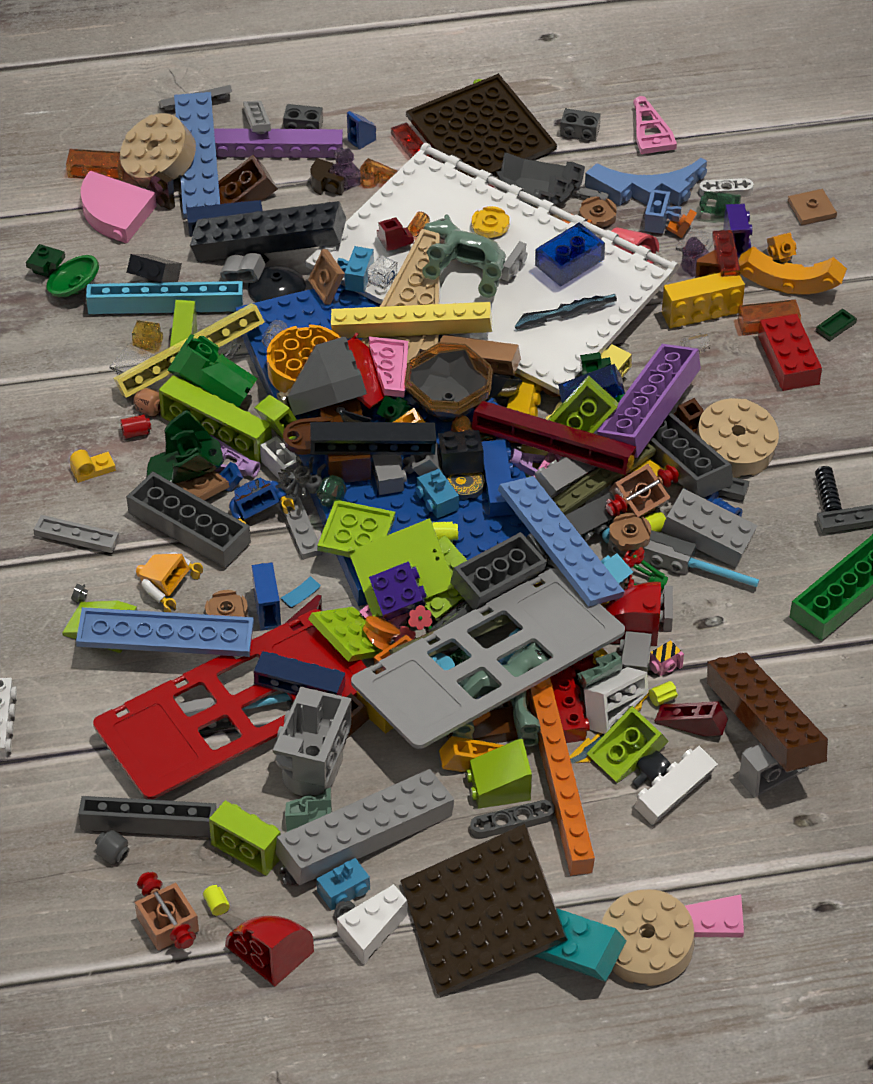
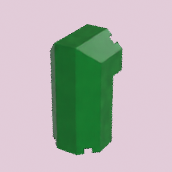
[168,334,258,408]

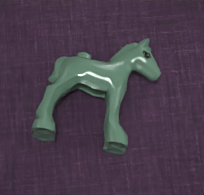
[422,214,506,298]
[452,642,549,746]

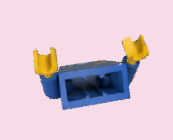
[229,477,295,524]

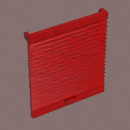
[348,332,407,409]

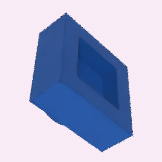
[219,462,243,492]

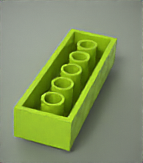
[159,375,272,464]

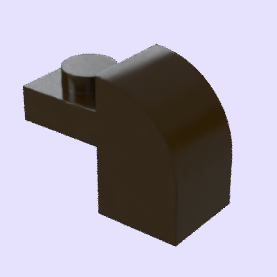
[310,158,345,196]

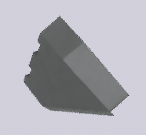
[496,153,585,207]
[286,336,367,416]

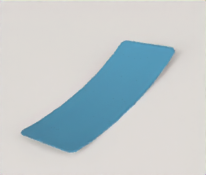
[281,576,321,607]

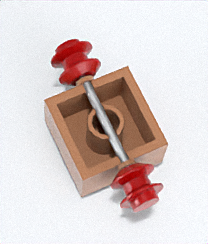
[605,464,679,518]
[135,872,199,951]

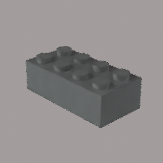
[450,532,547,610]

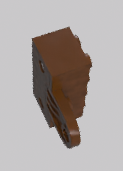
[283,398,371,484]

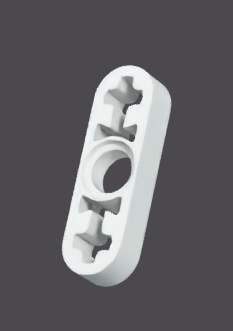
[699,178,754,198]

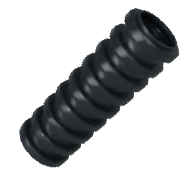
[815,466,842,512]

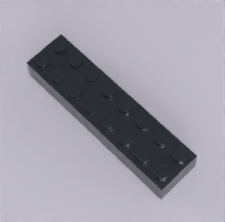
[190,201,346,262]

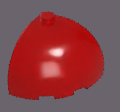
[604,582,661,646]
[225,915,314,987]

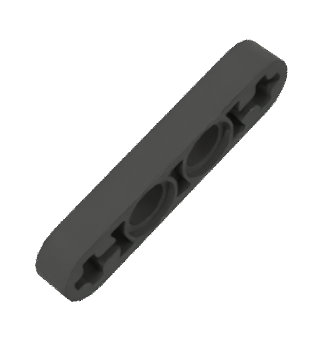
[470,800,555,839]

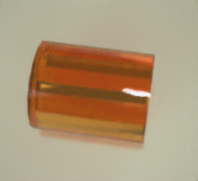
[407,211,430,237]

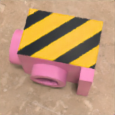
[649,640,684,676]

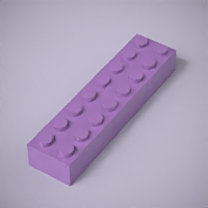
[597,344,701,458]

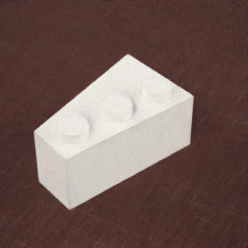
[337,884,407,965]

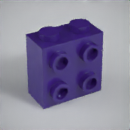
[723,204,753,258]
[369,561,427,621]

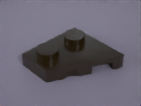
[146,171,175,211]

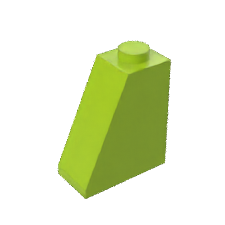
[170,300,198,347]
[254,395,297,440]

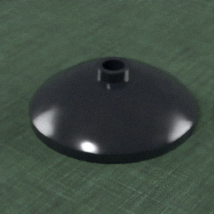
[248,266,306,303]

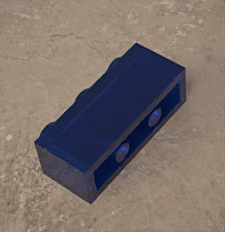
[558,364,625,403]

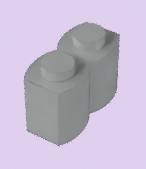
[220,253,266,283]

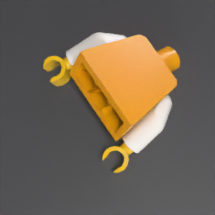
[136,552,203,613]

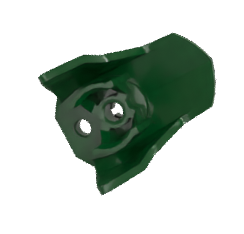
[147,410,224,484]

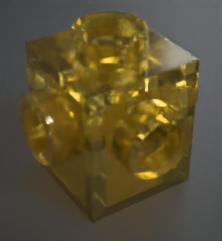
[132,320,163,351]

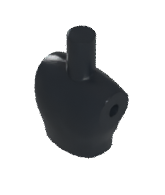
[632,750,671,788]

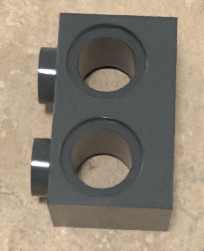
[283,104,323,129]
[560,108,601,142]

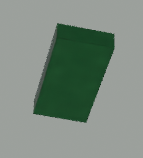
[815,308,857,342]

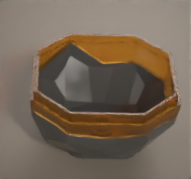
[404,342,493,422]

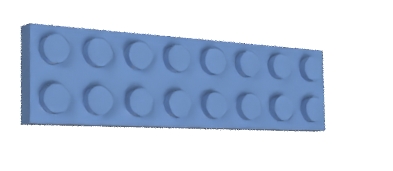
[174,92,220,218]
[498,476,625,607]
[76,607,254,657]

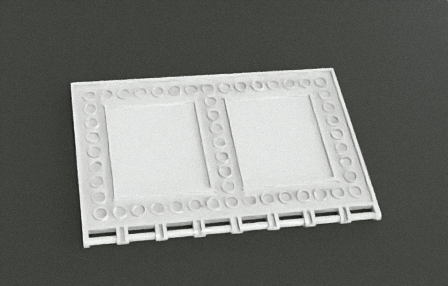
[305,143,679,396]

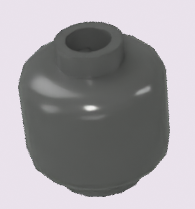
[95,830,130,864]

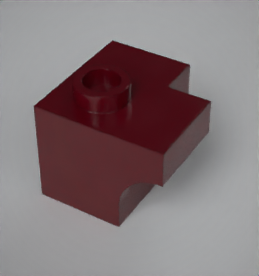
[376,217,414,251]

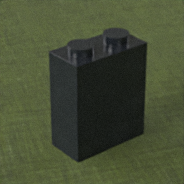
[126,254,182,282]

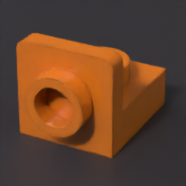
[666,209,697,238]

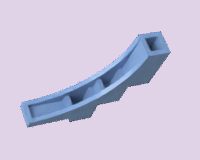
[585,158,707,206]

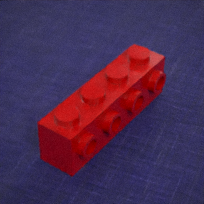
[550,666,590,743]

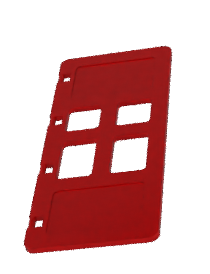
[93,609,367,800]

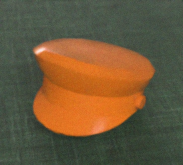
[363,616,401,650]

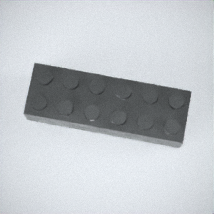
[648,412,733,498]
[126,472,251,568]

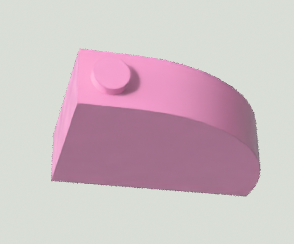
[81,171,157,243]

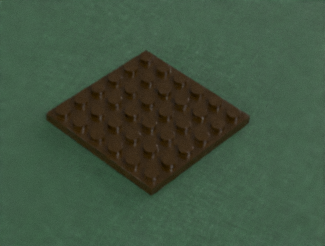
[406,73,557,179]
[400,824,568,997]

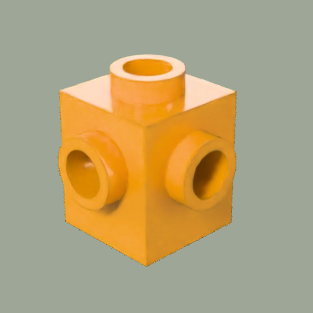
[767,232,797,263]

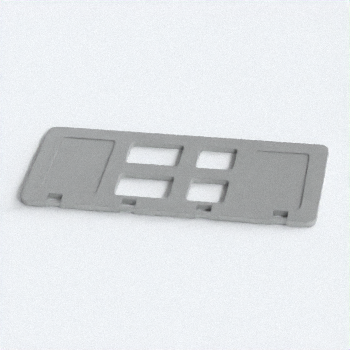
[351,568,625,749]

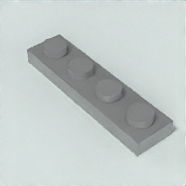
[158,85,232,111]
[243,101,271,134]
[278,491,322,560]
[34,515,119,553]

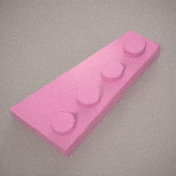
[368,337,408,397]

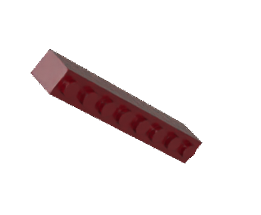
[472,401,637,475]

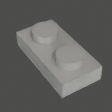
[501,241,528,282]
[659,585,673,632]

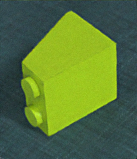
[466,739,532,809]

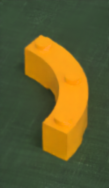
[735,246,847,294]

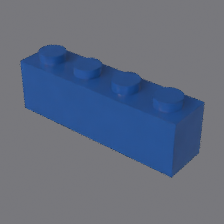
[482,440,515,517]

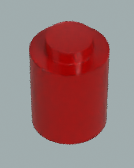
[120,415,151,439]

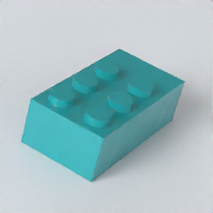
[534,908,627,982]

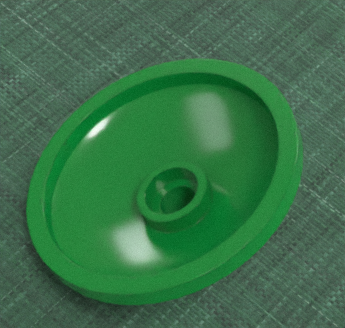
[47,255,99,297]

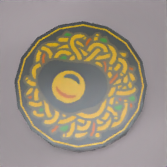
[445,472,485,500]

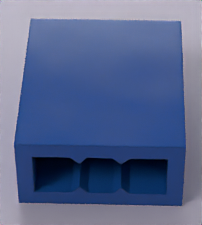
[252,562,281,631]

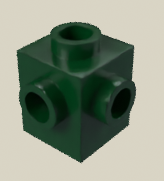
[377,395,413,422]

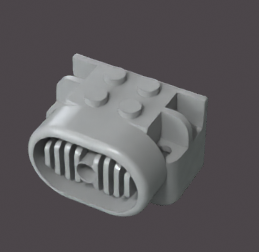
[273,687,351,796]

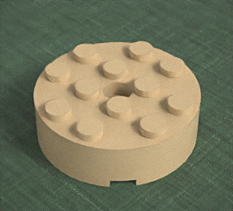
[120,113,196,188]
[696,398,779,478]
[602,889,695,986]

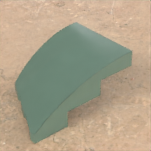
[576,652,622,688]
[285,788,332,832]

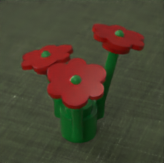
[622,547,668,592]

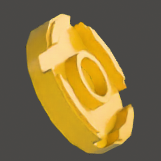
[472,206,510,238]

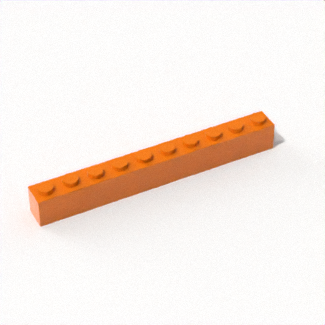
[527,677,595,876]

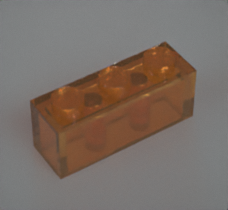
[66,149,125,181]
[737,299,801,336]

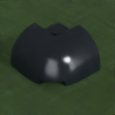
[487,372,522,399]

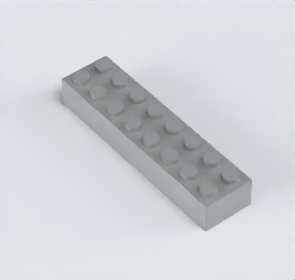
[275,769,455,885]

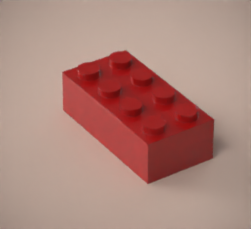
[758,314,822,391]

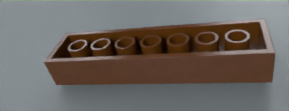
[707,652,828,772]

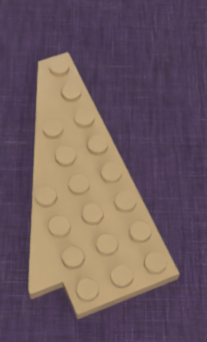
[362,229,440,368]

